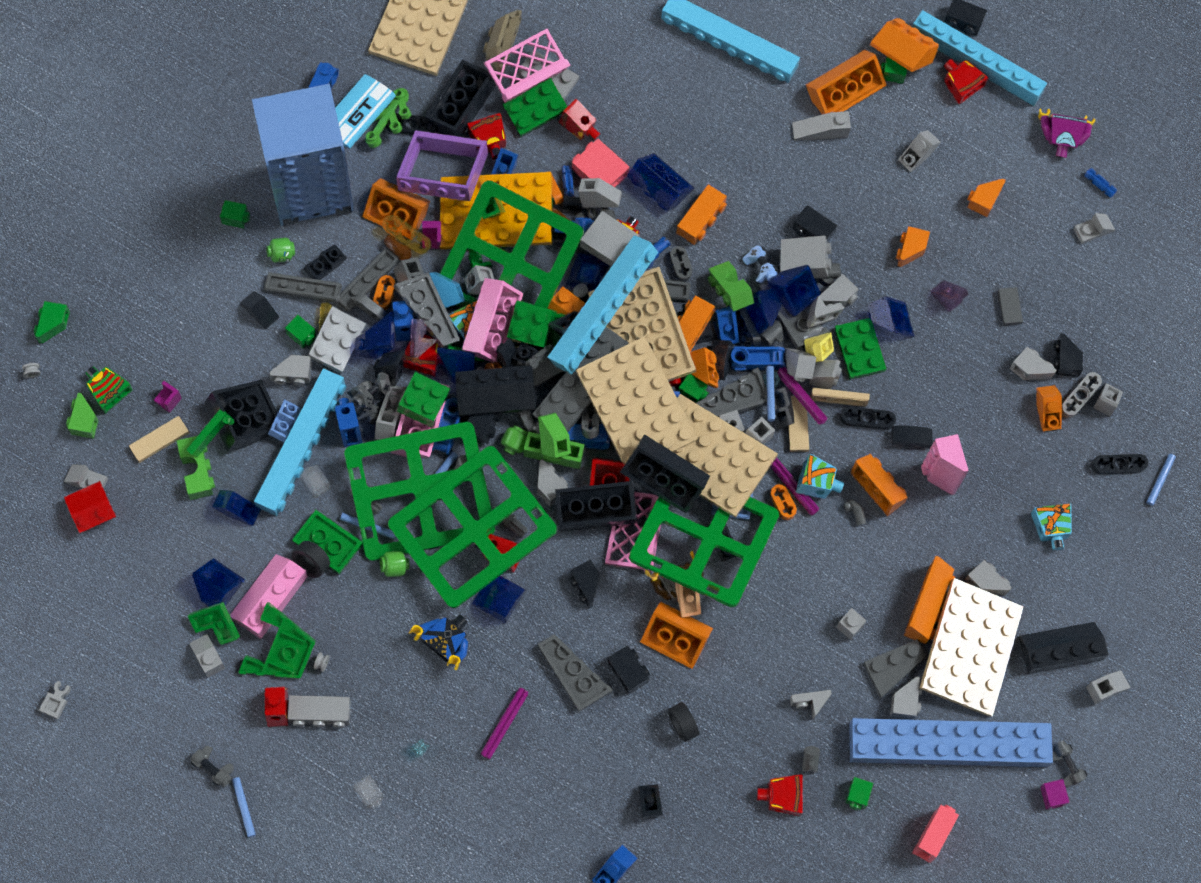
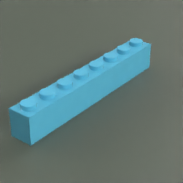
[661,0,800,83]
[912,10,1047,106]
[547,235,658,375]
[254,368,346,516]

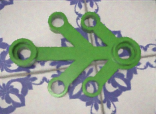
[365,88,411,148]

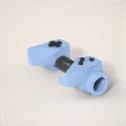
[743,246,778,283]

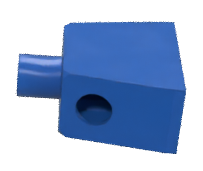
[392,301,415,342]
[335,398,363,447]

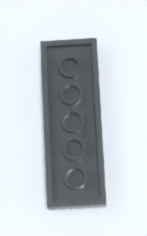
[533,327,630,432]

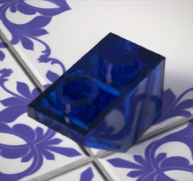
[212,490,261,526]

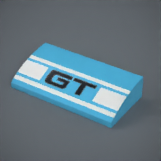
[335,74,396,148]

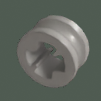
[22,363,41,378]
[314,652,330,672]

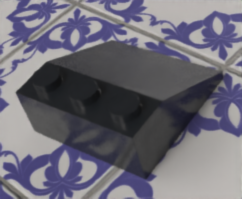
[204,380,277,452]

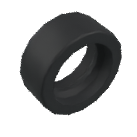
[292,541,330,578]
[668,702,699,742]

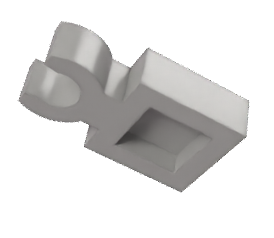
[39,681,71,719]

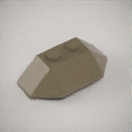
[483,10,522,81]

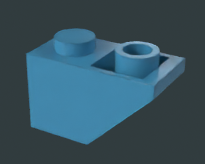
[429,272,465,309]

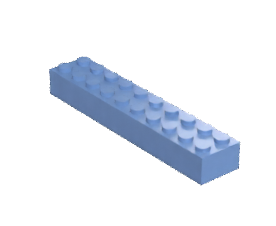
[849,718,1053,767]

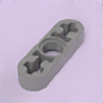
[1062,372,1102,418]

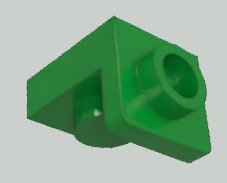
[468,248,492,270]

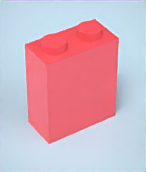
[572,139,630,187]
[912,805,959,863]

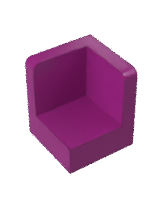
[422,221,441,249]
[154,381,182,413]
[1040,779,1070,810]

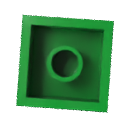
[507,300,557,347]
[397,372,450,428]

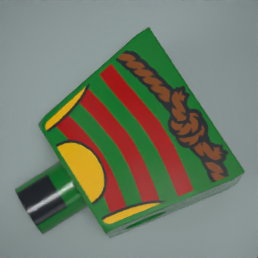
[85,366,133,414]

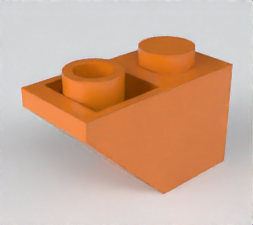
[896,226,930,267]
[690,347,719,388]
[1036,385,1062,431]

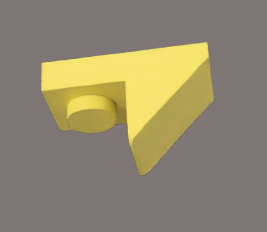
[804,333,834,362]

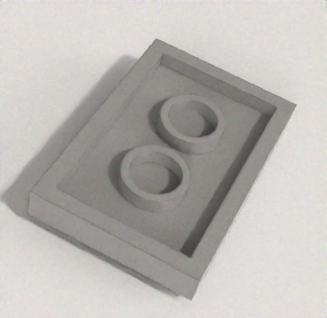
[516,50,579,100]
[308,307,366,374]

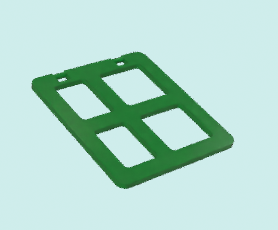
[440,180,584,308]
[344,422,495,560]
[388,446,557,608]
[629,497,779,607]

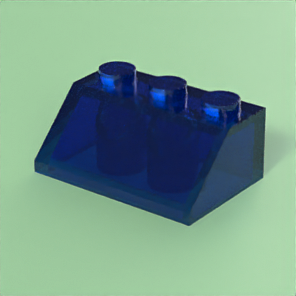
[627,153,694,211]

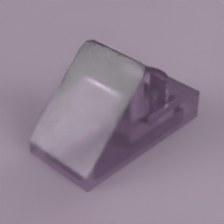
[930,280,969,312]
[410,319,437,358]

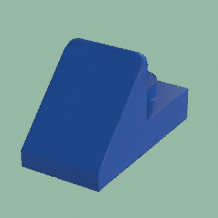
[491,148,518,175]
[713,307,740,344]

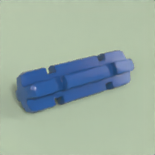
[562,165,574,197]
[1084,168,1117,198]

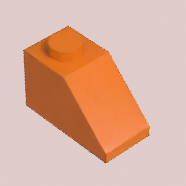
[967,178,1006,217]

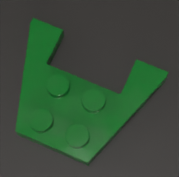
[238,602,316,678]

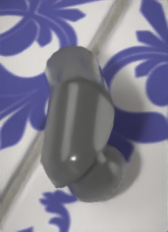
[843,500,866,525]

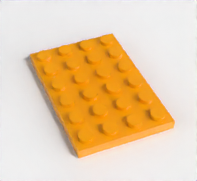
[440,172,552,250]

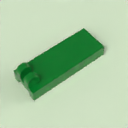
[187,410,234,457]

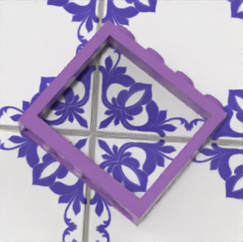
[396,130,488,201]

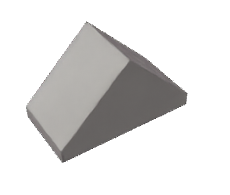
[1093,383,1123,416]

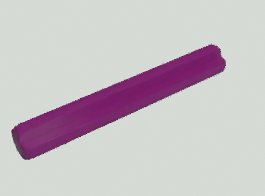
[777,367,827,425]
[770,457,819,516]
[481,688,528,759]

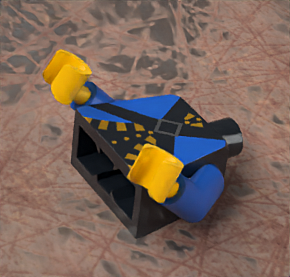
[409,615,468,670]

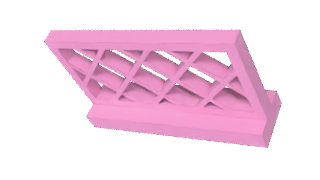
[484,29,570,103]
[605,492,661,573]

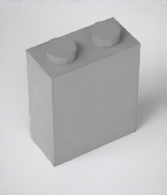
[580,211,639,267]
[780,236,831,281]

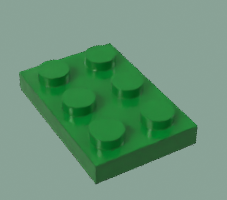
[503,78,568,137]
[834,318,887,380]
[292,510,363,575]

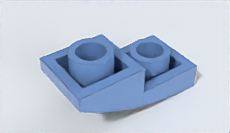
[268,399,301,443]

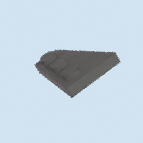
[863,640,926,699]

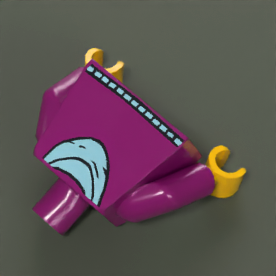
[1038,109,1095,158]

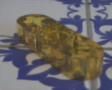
[382,215,431,254]

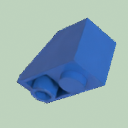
[592,845,638,883]

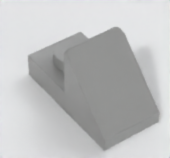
[1074,213,1115,244]
[807,296,844,328]
[64,464,108,489]
[790,690,832,719]

